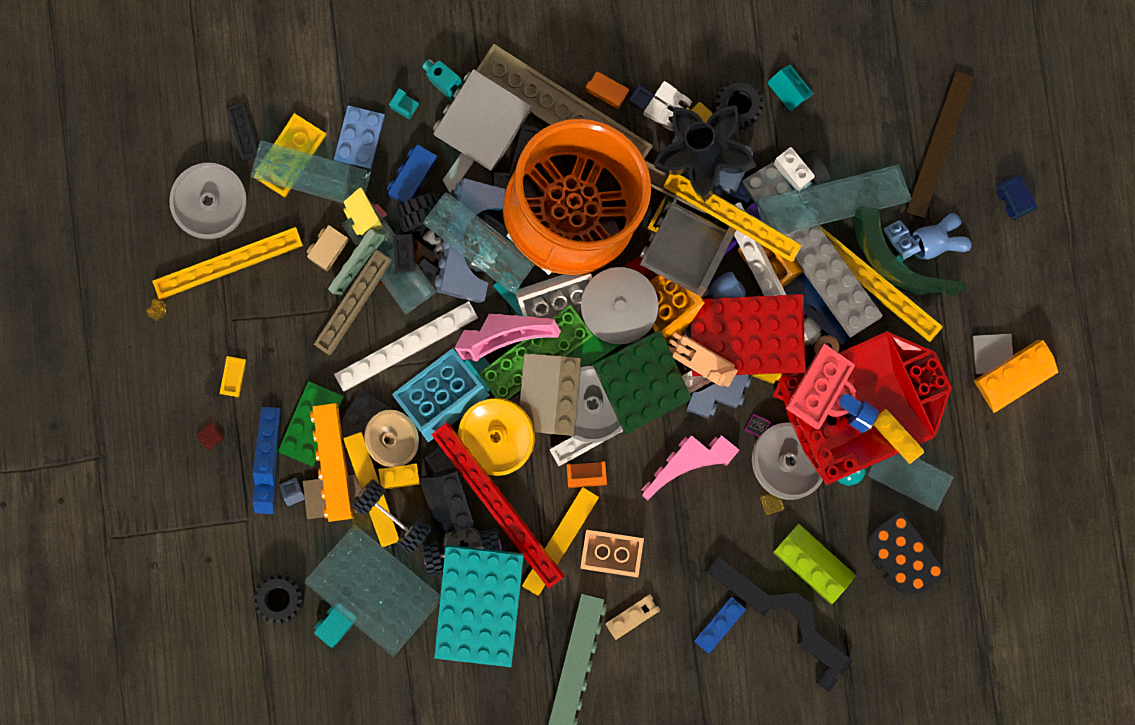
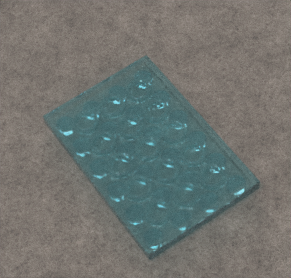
[304,524,441,657]

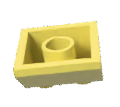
[343,188,384,238]

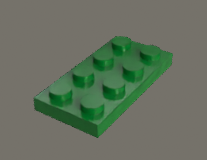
[278,381,344,467]

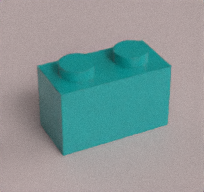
[314,603,358,648]

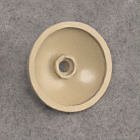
[364,410,419,467]

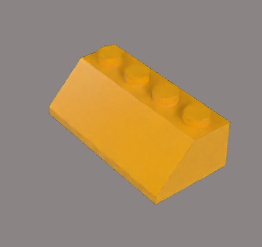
[973,340,1058,413]

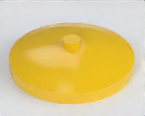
[458,398,535,476]

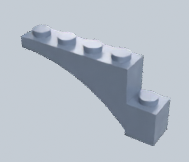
[686,375,752,419]

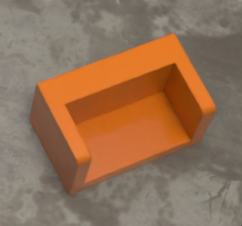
[567,461,607,488]

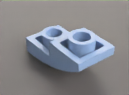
[884,220,921,260]

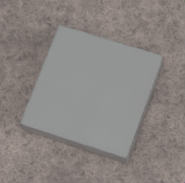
[972,334,1013,375]

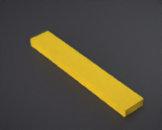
[343,432,399,547]
[522,487,599,596]

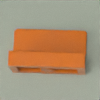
[586,72,629,109]

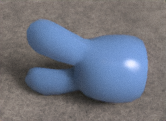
[912,213,971,260]
[701,272,746,299]

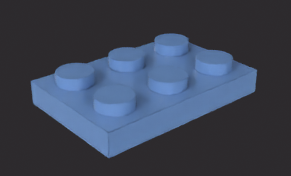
[334,106,385,170]

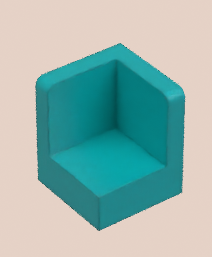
[389,89,419,120]

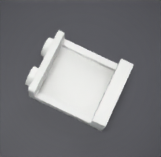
[774,147,815,195]

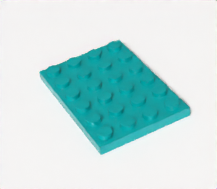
[434,545,524,667]

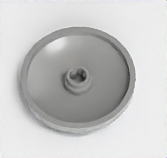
[170,163,247,239]
[581,267,658,344]
[571,366,622,443]
[752,423,823,500]

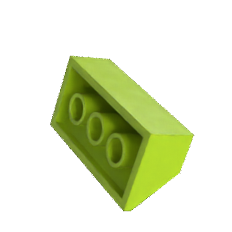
[773,524,856,604]

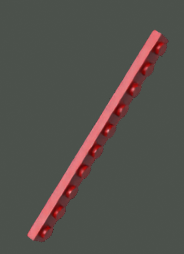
[431,422,565,589]

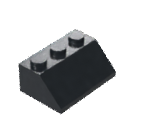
[419,467,474,532]

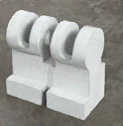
[643,81,692,131]

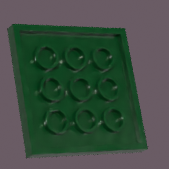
[592,330,691,434]

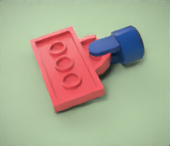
[786,344,879,433]

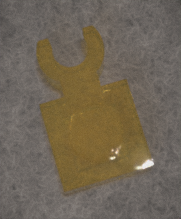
[147,299,166,321]

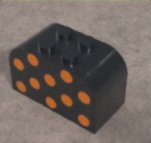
[867,511,947,595]

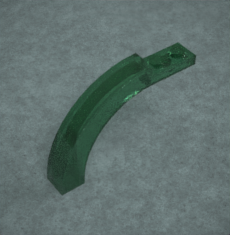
[855,207,966,296]

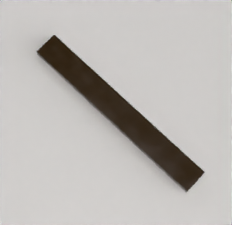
[906,71,974,219]

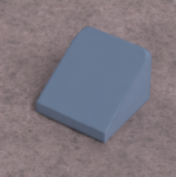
[279,477,305,506]

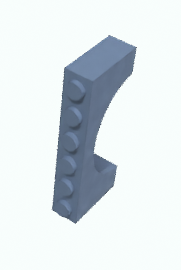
[435,178,506,303]

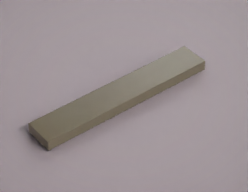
[314,249,393,355]

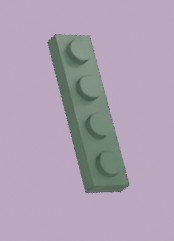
[328,229,386,296]

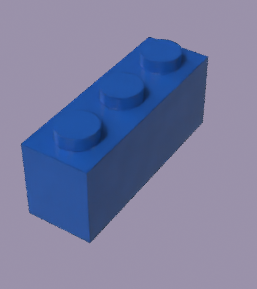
[387,144,438,203]

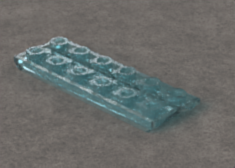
[250,140,371,204]
[422,192,535,294]
[341,202,437,315]

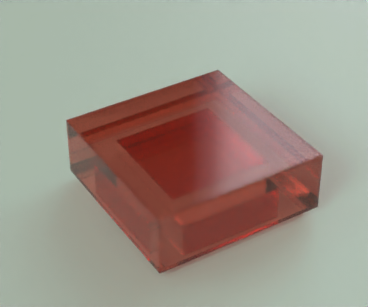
[196,424,223,451]

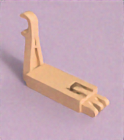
[668,332,738,387]

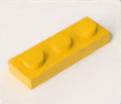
[874,409,924,464]

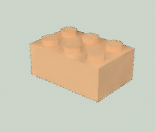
[580,530,644,578]

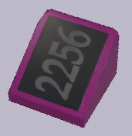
[745,414,771,438]

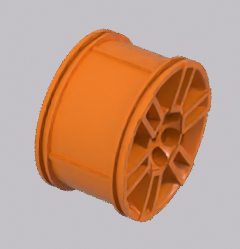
[503,119,651,275]

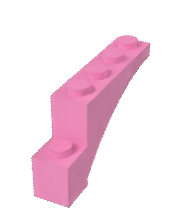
[455,314,561,361]
[642,435,739,501]

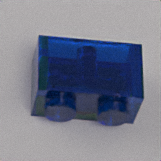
[997,174,1038,221]

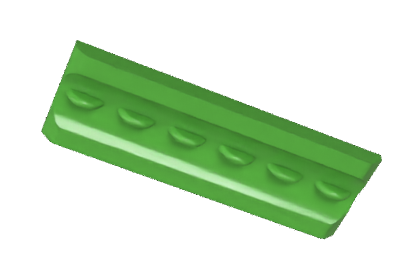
[479,305,593,400]

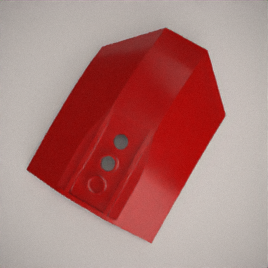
[778,331,952,485]

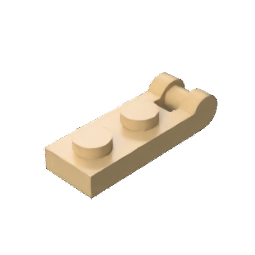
[606,594,661,640]

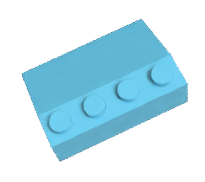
[392,348,489,442]

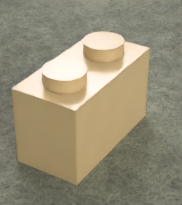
[307,225,349,272]

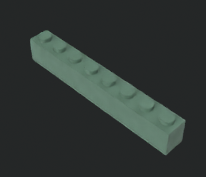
[549,594,607,725]

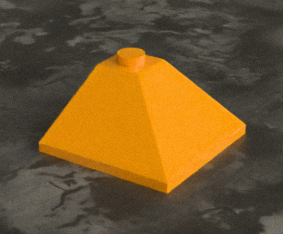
[650,274,704,344]

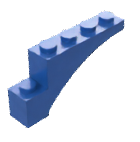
[253,407,281,514]

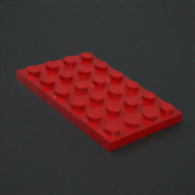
[691,294,805,377]

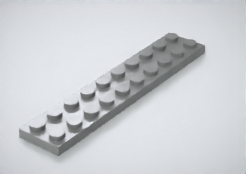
[741,162,883,337]

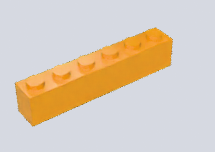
[310,403,354,522]

